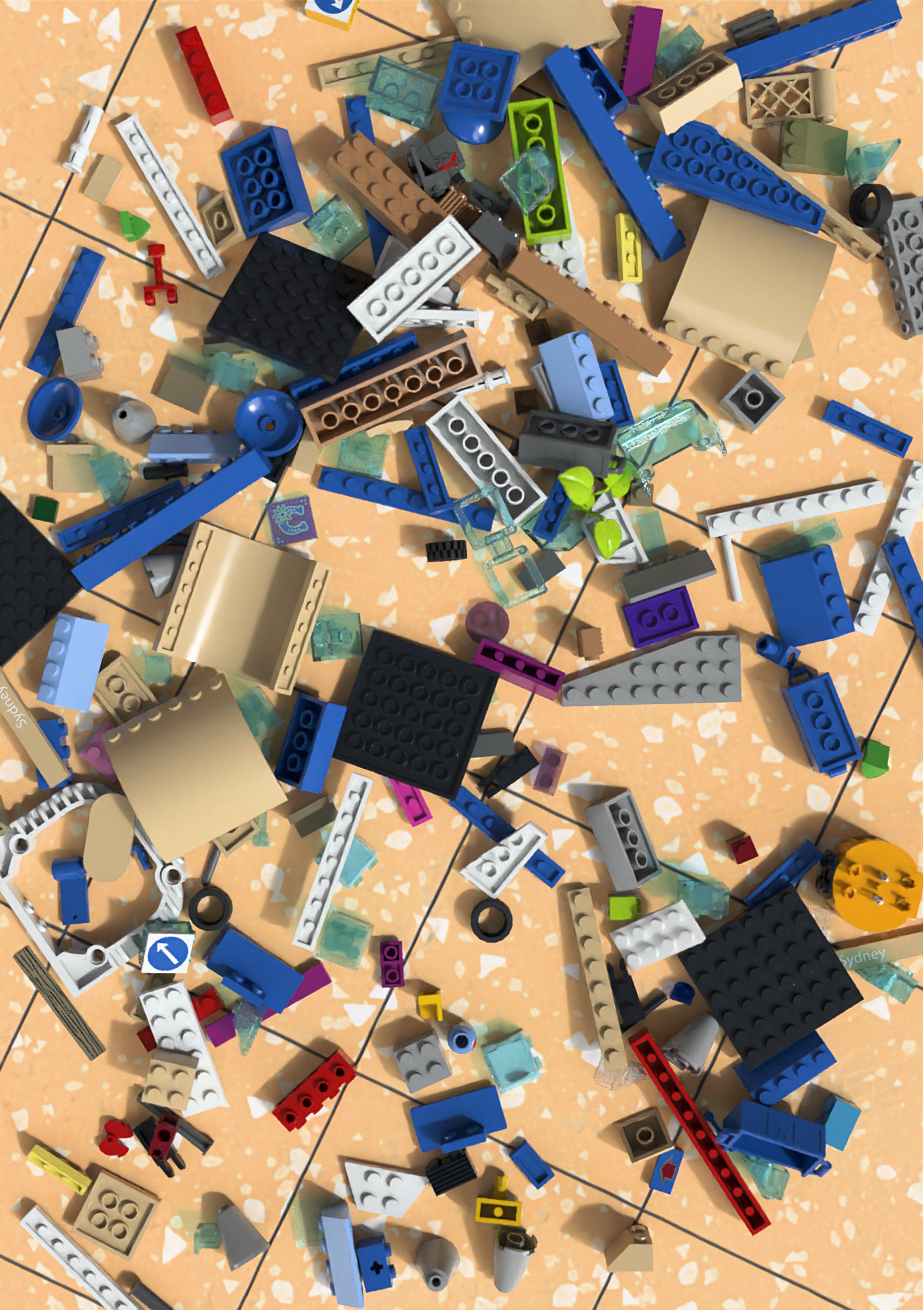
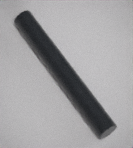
[619,992,668,1035]

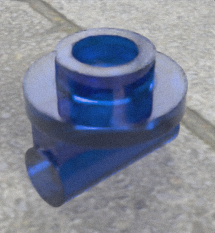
[669,982,695,1005]

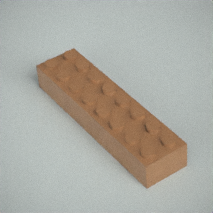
[326,130,492,295]
[507,247,673,378]
[297,329,484,449]

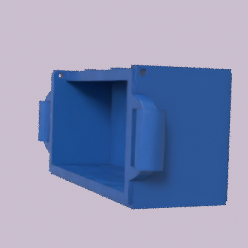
[780,664,863,779]
[715,1099,832,1178]

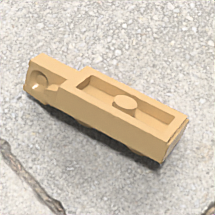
[485,273,545,322]

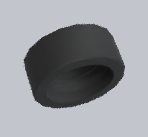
[849,183,893,228]
[188,887,233,931]
[471,898,513,943]

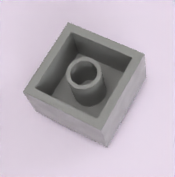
[56,325,104,384]
[718,366,786,434]
[392,1028,452,1094]

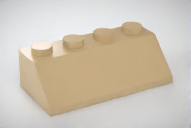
[637,49,743,135]

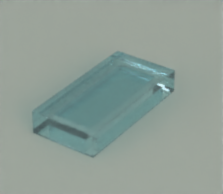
[636,510,669,559]

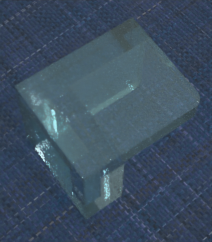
[145,657,172,684]
[194,1223,221,1255]

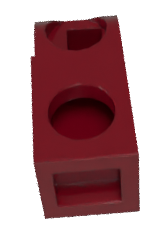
[148,1112,182,1162]

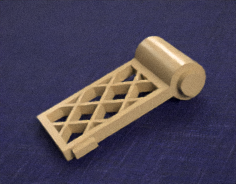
[744,68,838,130]

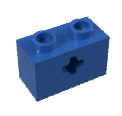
[356,1235,396,1293]

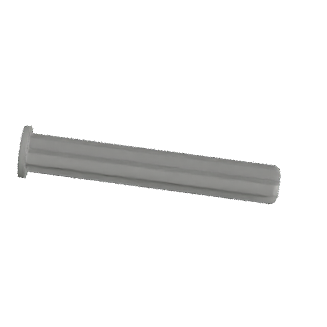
[527,363,559,414]

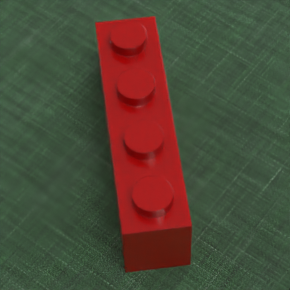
[175,25,234,126]

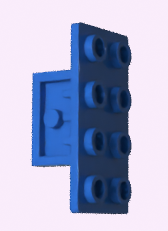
[206,928,304,1014]
[410,1085,507,1154]

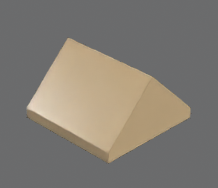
[199,189,247,251]
[617,1107,674,1165]

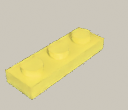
[615,213,642,284]
[27,1144,92,1196]

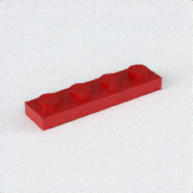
[136,986,226,1052]

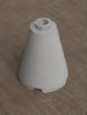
[112,400,157,445]
[141,551,185,599]
[661,1012,720,1077]
[215,1203,271,1272]
[493,1225,538,1293]
[415,1238,460,1292]

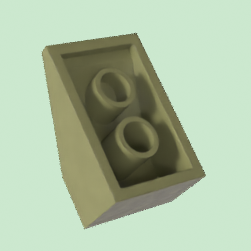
[777,118,848,176]

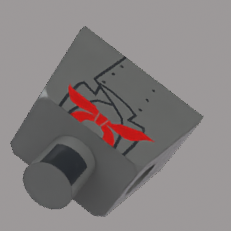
[416,129,466,188]

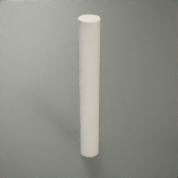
[721,535,743,602]

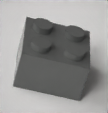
[468,210,520,272]

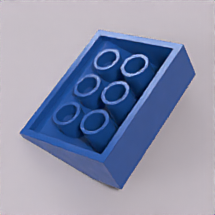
[220,125,314,239]
[759,543,855,647]

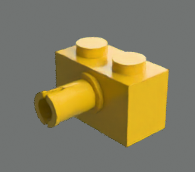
[475,1175,522,1226]

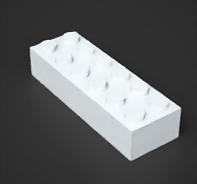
[425,394,547,529]

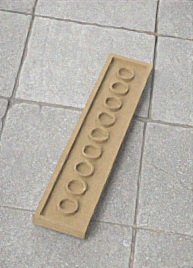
[94,655,262,858]

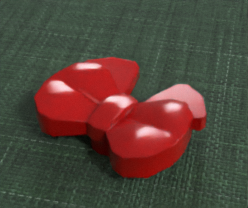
[99,1119,133,1158]

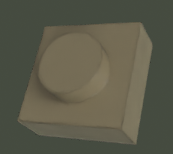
[629,483,654,507]

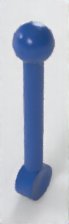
[704,1111,735,1152]

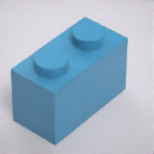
[815,1093,862,1152]

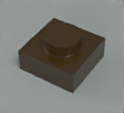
[524,317,553,347]
[514,389,539,415]

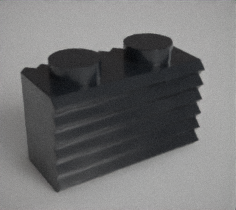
[425,1148,477,1196]

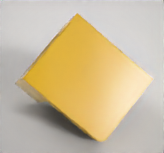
[418,990,443,1021]

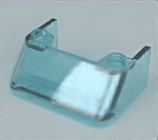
[617,399,728,497]

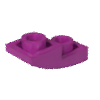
[380,941,405,988]

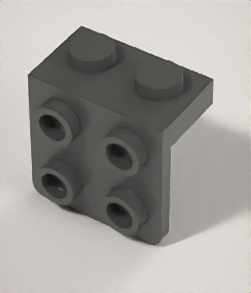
[406,144,450,200]

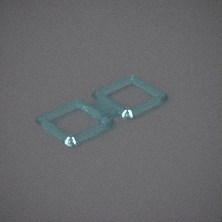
[452,484,548,610]

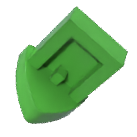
[119,211,151,243]
[861,740,890,779]

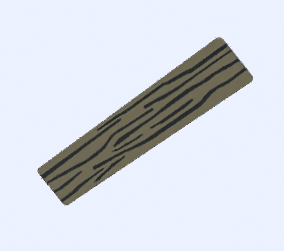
[13,946,106,1061]

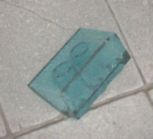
[365,55,443,132]

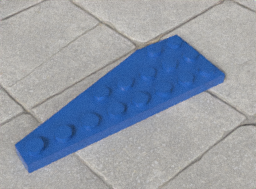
[647,120,826,234]

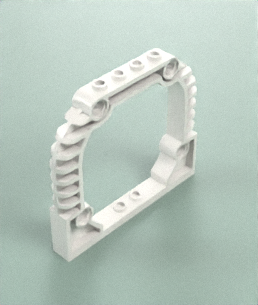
[0,782,188,999]

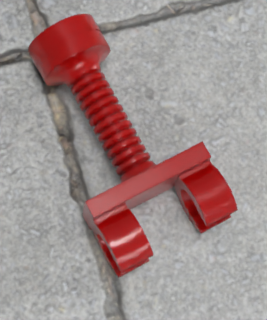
[143,244,178,306]

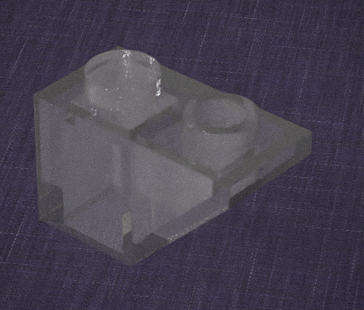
[593,1056,647,1092]

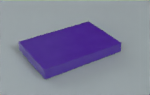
[622,586,700,649]

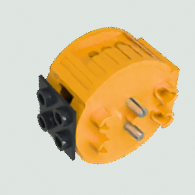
[815,836,923,932]

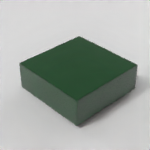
[32,497,60,524]

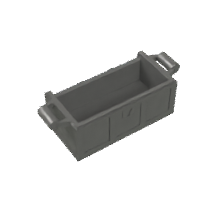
[509,409,627,478]

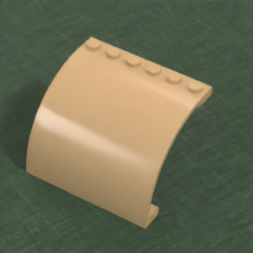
[441,0,621,93]
[658,199,837,379]
[152,520,334,696]
[102,673,288,864]

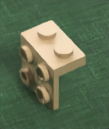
[47,441,99,493]

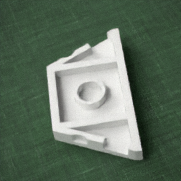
[580,490,649,564]
[345,1159,429,1218]

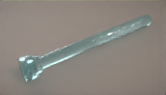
[252,739,271,847]

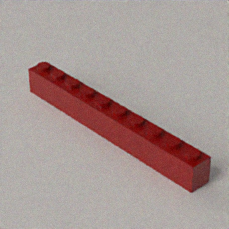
[627,1027,771,1236]

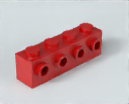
[272,1047,358,1132]

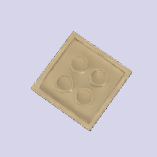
[70,1169,162,1262]

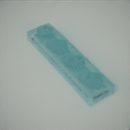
[752,518,844,576]

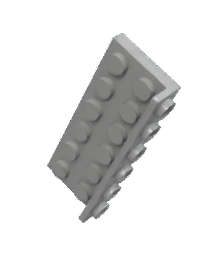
[873,196,923,340]

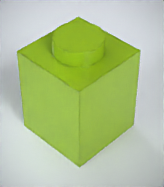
[608,893,641,920]

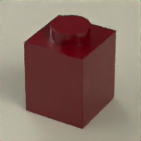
[725,832,759,865]

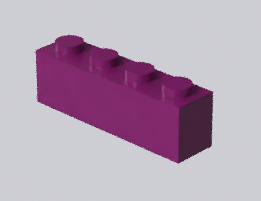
[618,5,663,106]
[472,638,566,701]

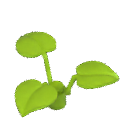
[557,461,631,560]

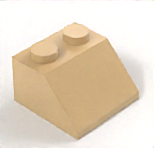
[604,1225,653,1272]

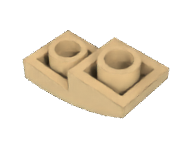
[365,410,413,438]

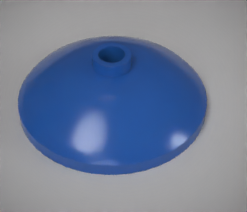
[440,111,506,145]
[27,377,83,442]
[235,389,303,457]

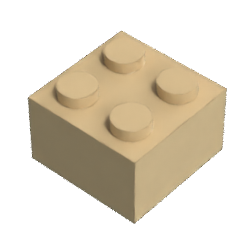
[141,1048,200,1111]

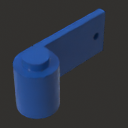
[52,856,90,925]

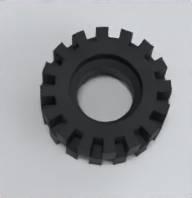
[426,540,468,562]

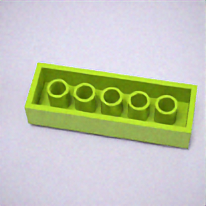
[506,97,572,246]

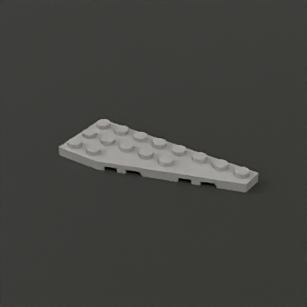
[561,635,742,707]

